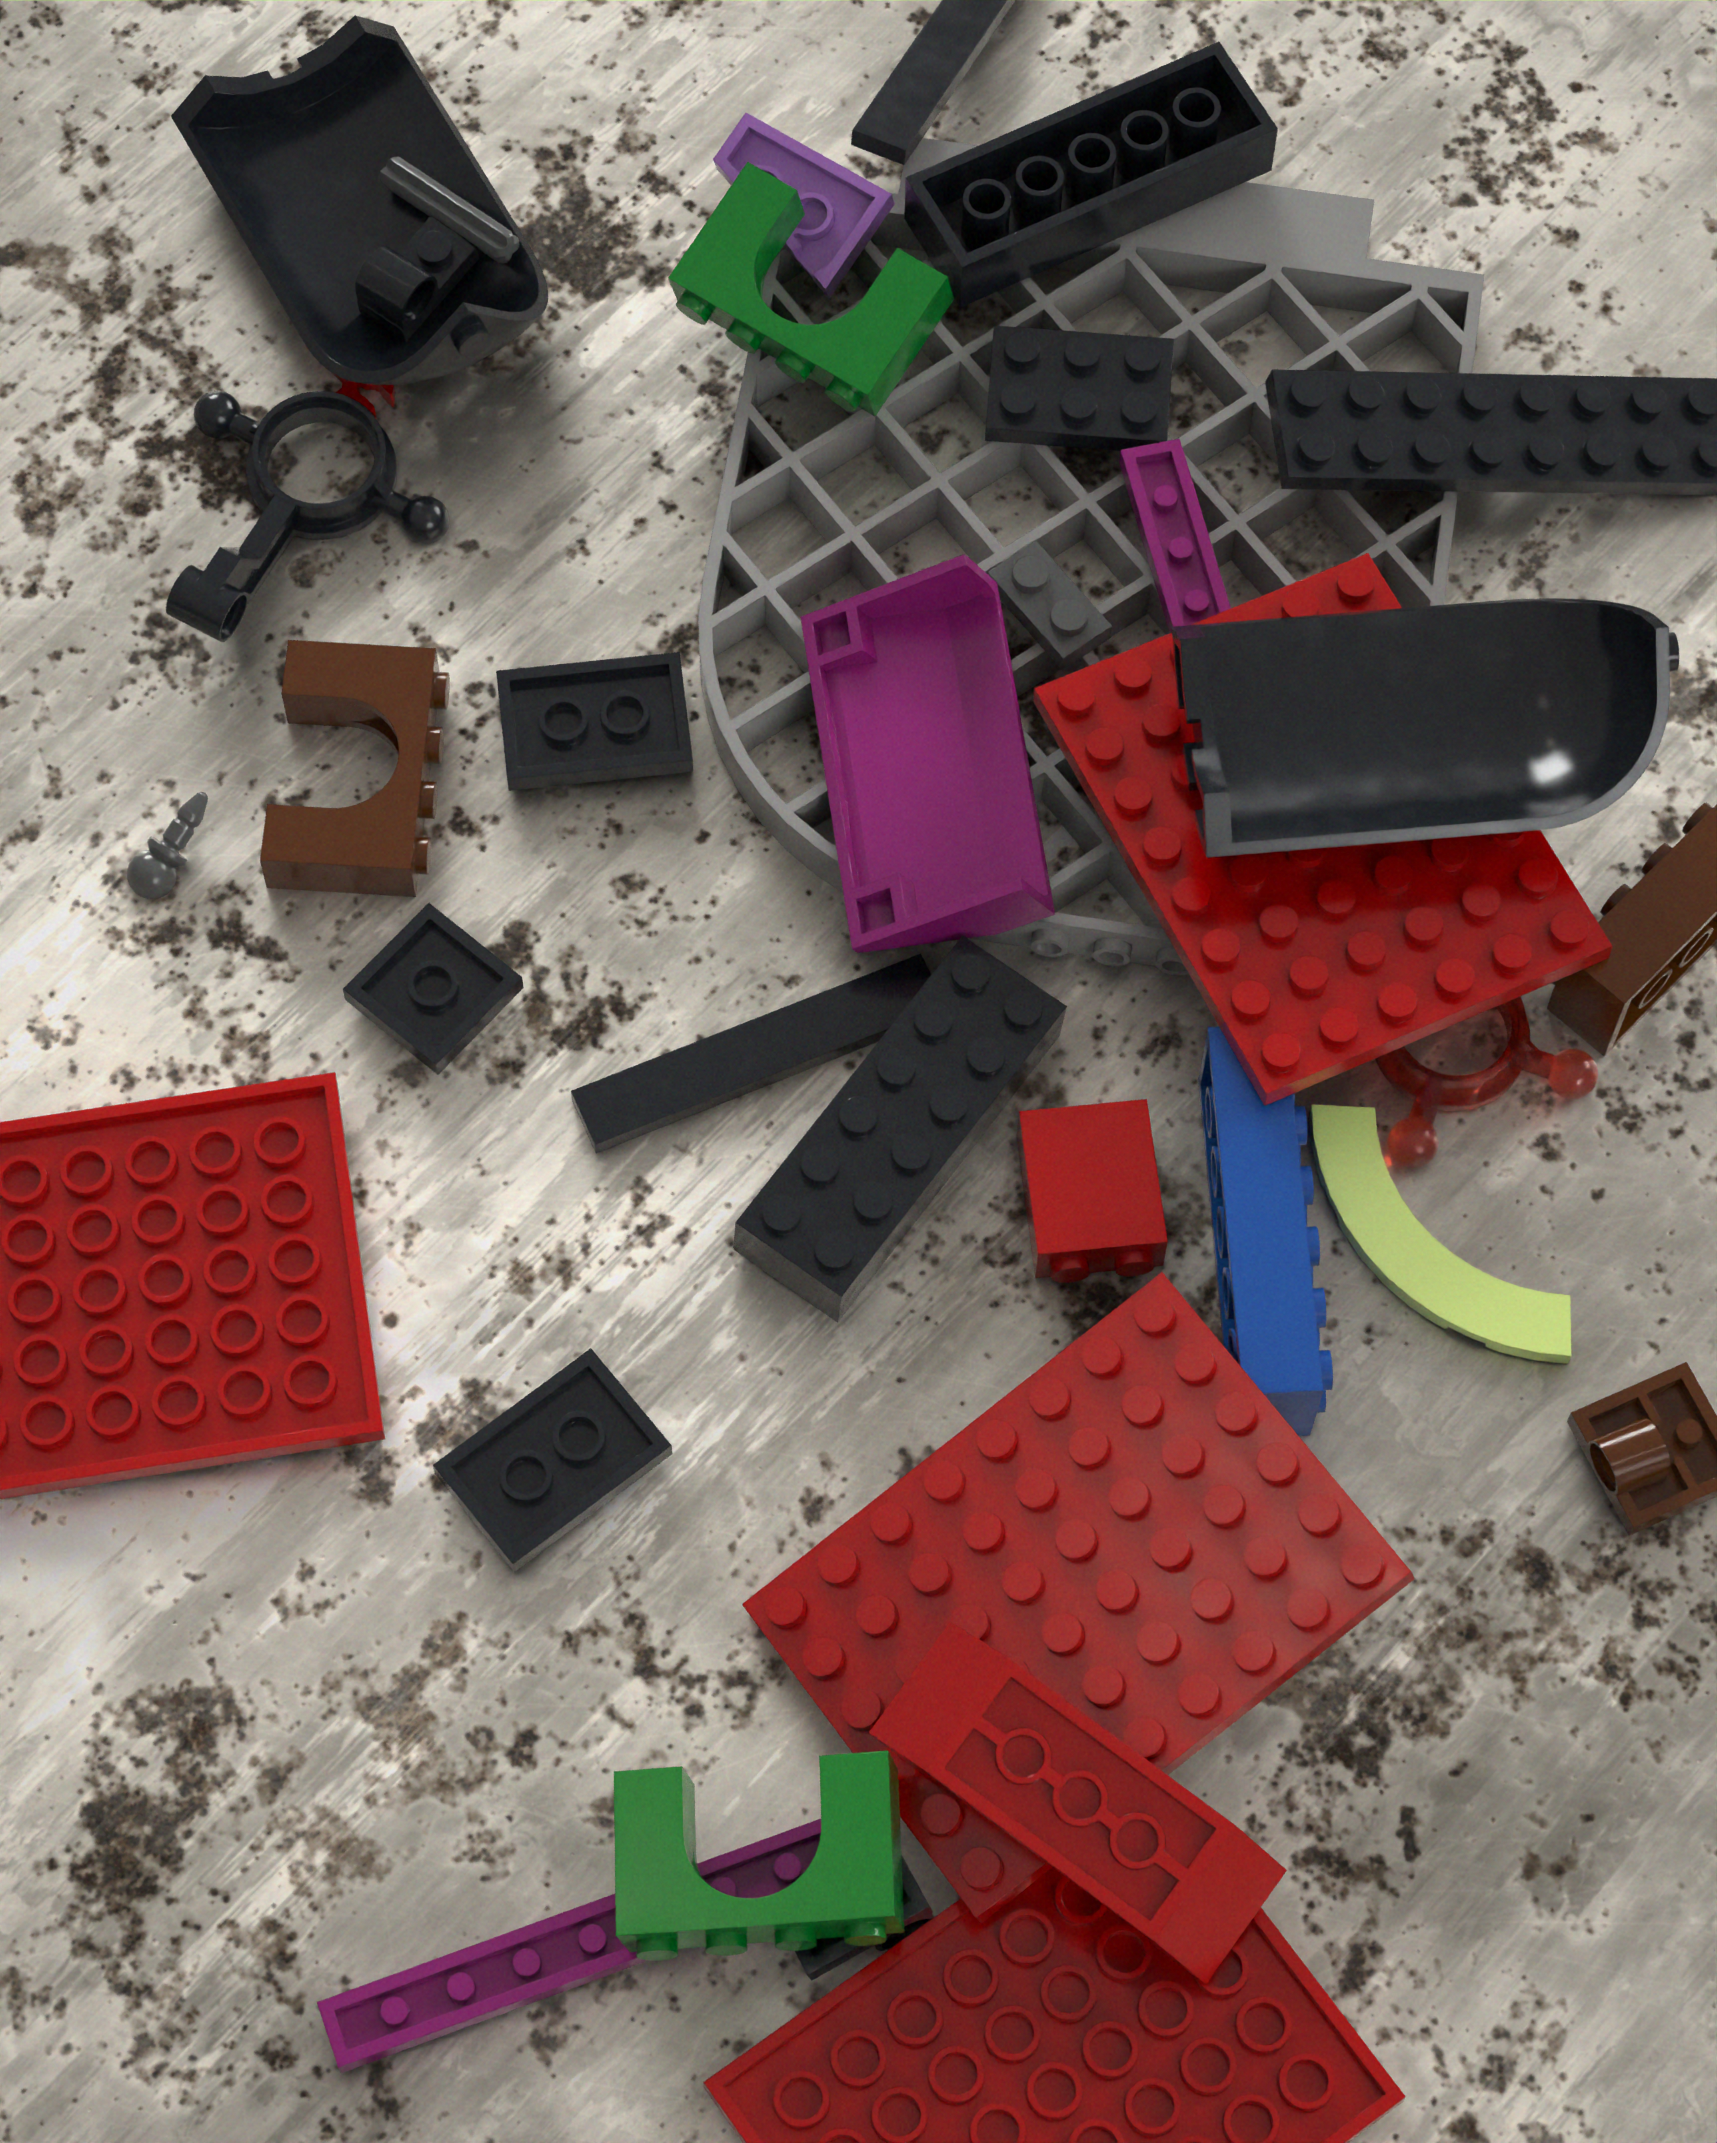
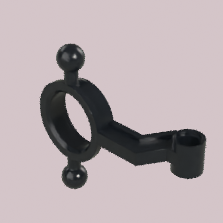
[166,390,450,642]

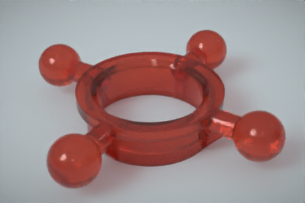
[1375,996,1598,1168]

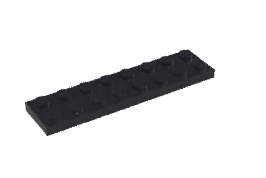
[1265,369,1717,495]

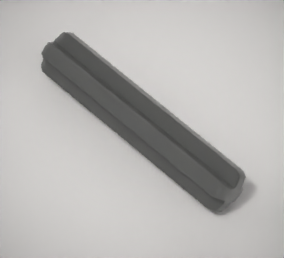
[379,157,519,263]

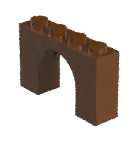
[260,640,450,897]

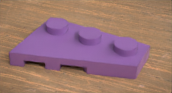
[713,113,895,298]

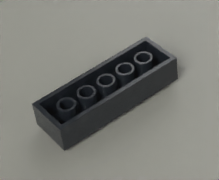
[904,42,1278,308]
[733,935,1067,1323]

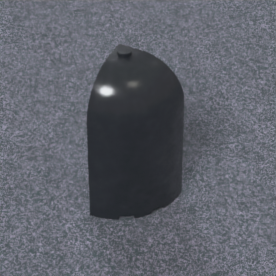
[171,15,548,385]
[1172,598,1679,857]

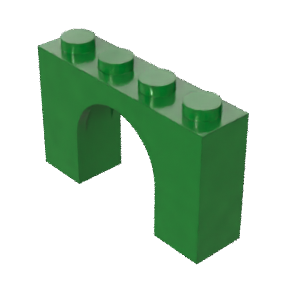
[668,162,954,416]
[614,1750,905,1961]

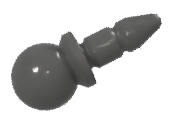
[127,792,208,899]

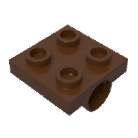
[1567,1362,1717,1536]

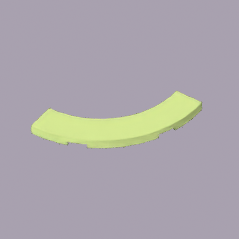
[1309,1104,1572,1364]

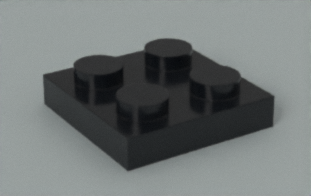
[343,903,524,1075]

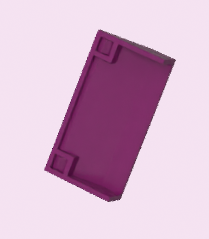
[800,554,1055,953]

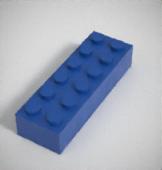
[1198,1027,1333,1436]

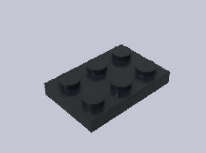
[985,325,1174,451]
[496,652,693,791]
[433,1348,672,1573]

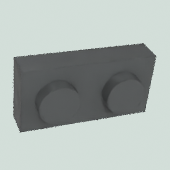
[987,540,1112,670]

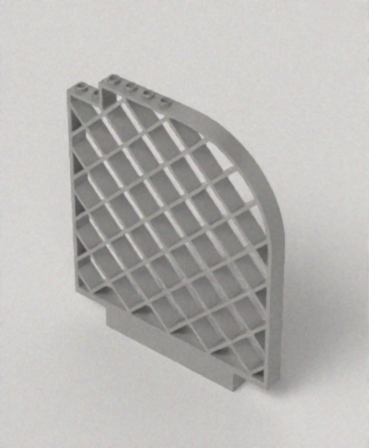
[698,138,1484,975]

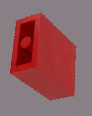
[1016,1099,1168,1283]

